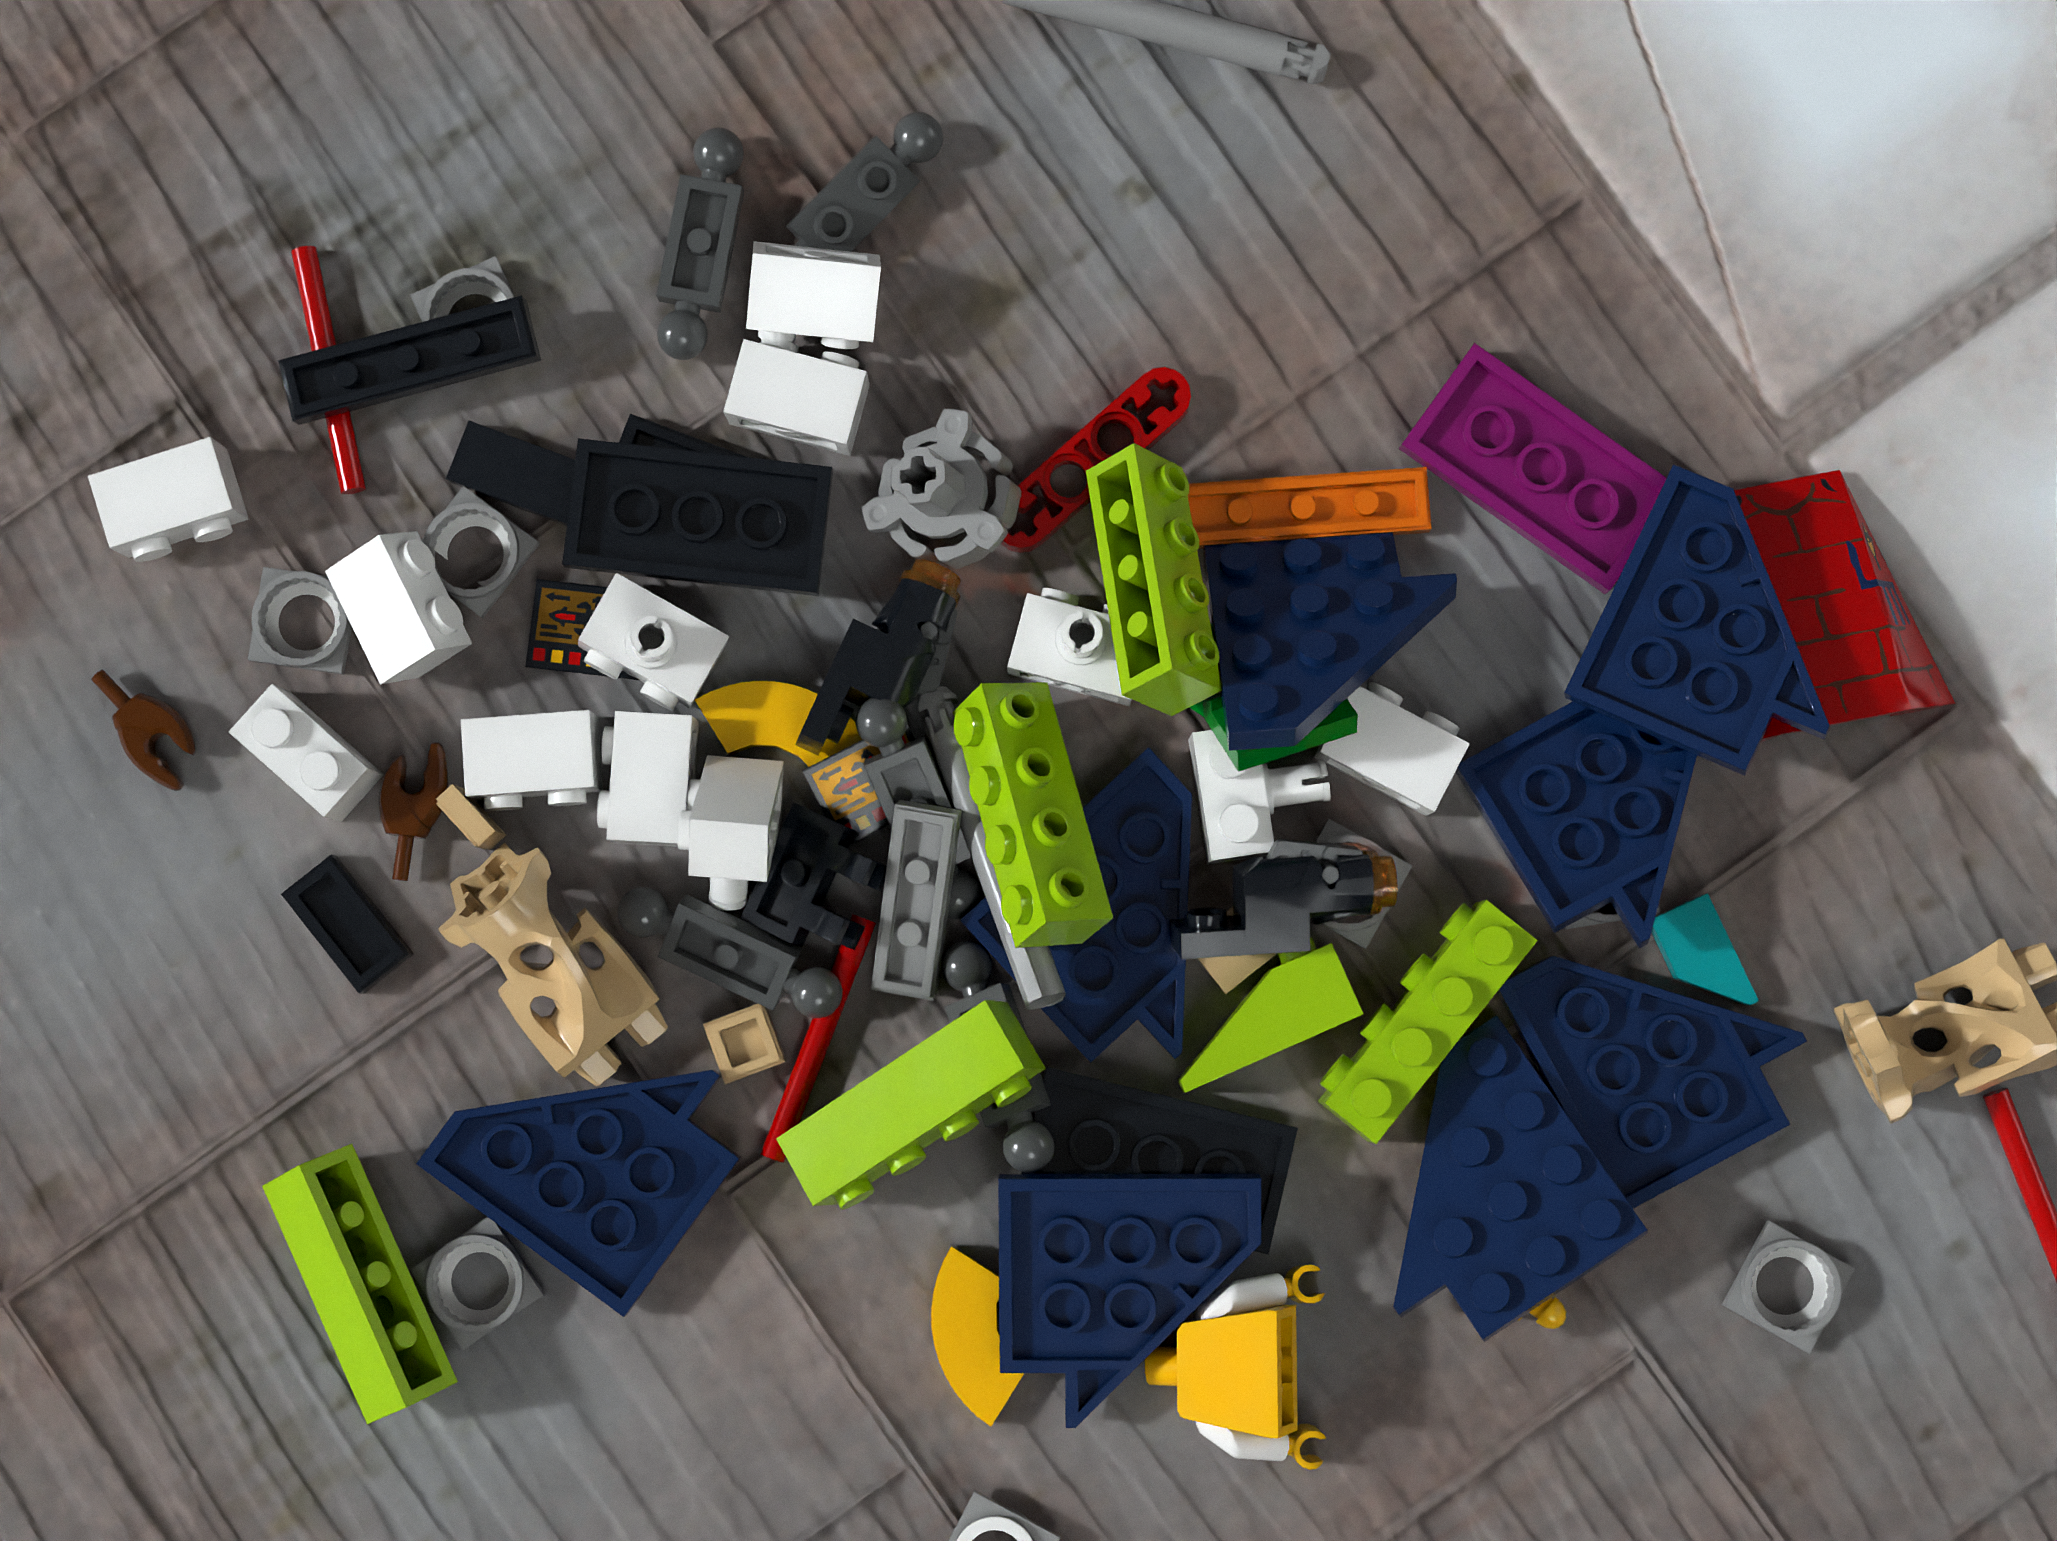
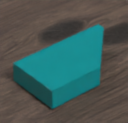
[1651,893,1759,1005]

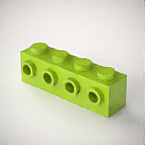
[1086,443,1222,716]
[952,682,1113,948]
[1318,900,1538,1144]
[776,1000,1046,1210]
[262,1144,458,1424]

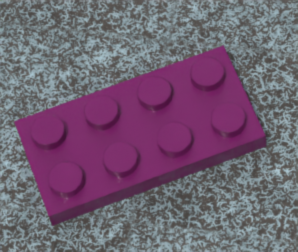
[1399,343,1667,594]

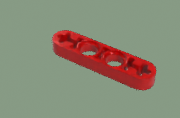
[1001,367,1191,553]

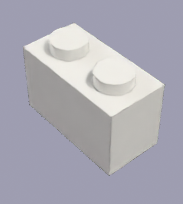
[746,241,881,349]
[723,339,870,456]
[88,437,249,562]
[325,531,472,685]
[1314,682,1470,816]
[229,684,384,822]
[461,710,603,811]
[597,711,699,847]

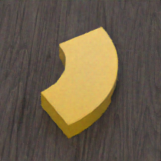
[695,681,863,767]
[931,1245,1024,1426]

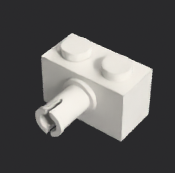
[578,573,729,711]
[1007,588,1132,707]
[1188,730,1331,864]
[677,755,784,911]

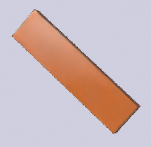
[1188,467,1432,549]

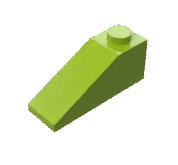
[1178,937,1364,1093]

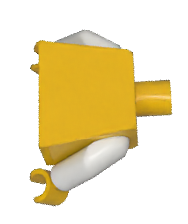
[1144,1265,1326,1470]

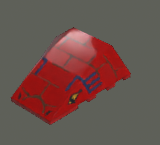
[1734,470,1955,742]

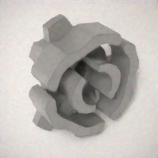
[861,409,1021,569]

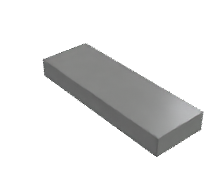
[871,800,962,1001]

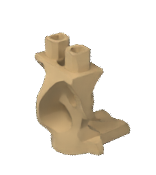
[438,843,668,1086]
[1834,938,2057,1124]

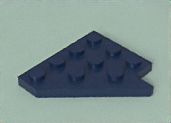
[1564,464,1830,776]
[1204,532,1457,751]
[1456,701,1697,949]
[960,747,1192,1063]
[1497,956,1807,1209]
[1393,1015,1648,1342]
[416,1069,741,1317]
[998,1174,1261,1428]

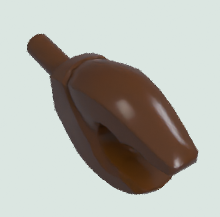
[91,670,196,791]
[379,742,448,881]

